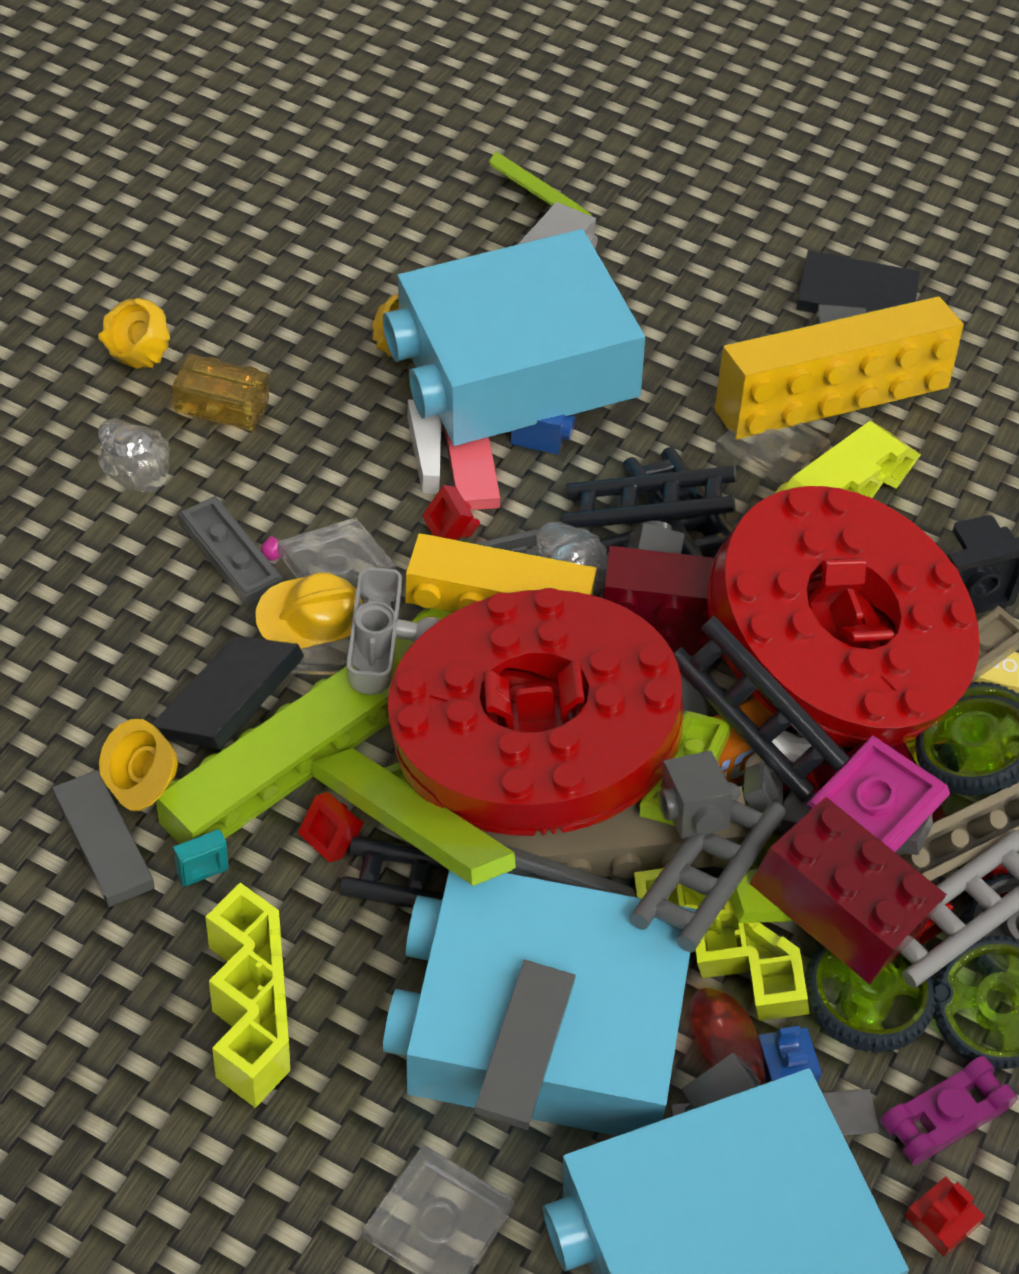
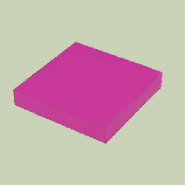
[807,735,950,852]

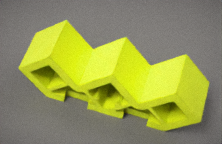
[775,421,921,498]
[634,868,810,1021]
[205,883,291,1108]

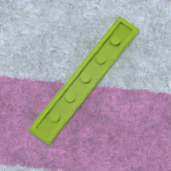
[312,748,516,886]

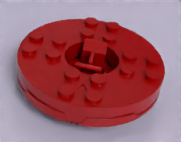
[707,486,980,748]
[388,588,683,836]

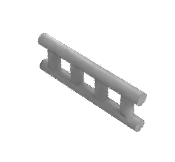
[901,830,1019,988]

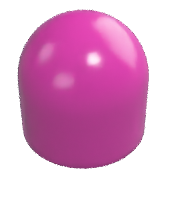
[261,535,287,561]

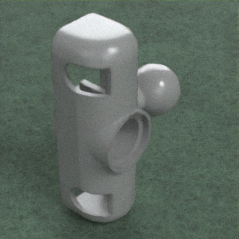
[347,567,440,695]

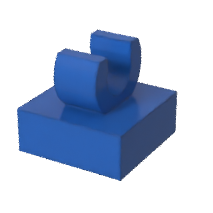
[755,1025,822,1083]

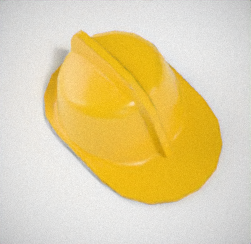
[256,572,363,649]
[99,719,178,811]

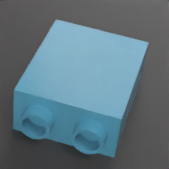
[383,229,645,446]
[383,870,697,1136]
[542,1068,909,1274]

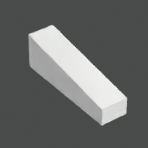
[407,400,441,494]

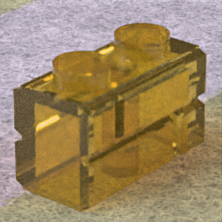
[172,354,269,431]

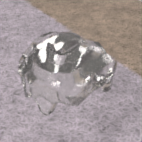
[98,418,170,493]
[536,522,608,597]

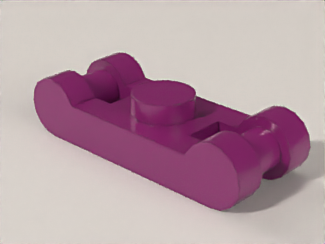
[880,1055,1019,1166]

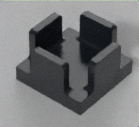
[935,515,1019,614]

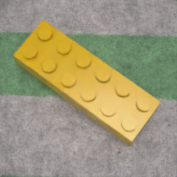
[714,296,964,440]

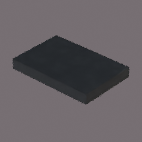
[796,250,920,314]
[152,636,304,749]

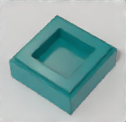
[173,829,229,887]

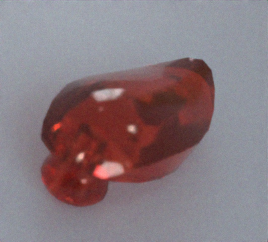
[690,987,765,1085]

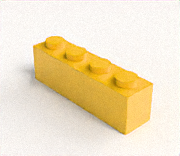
[405,533,597,612]

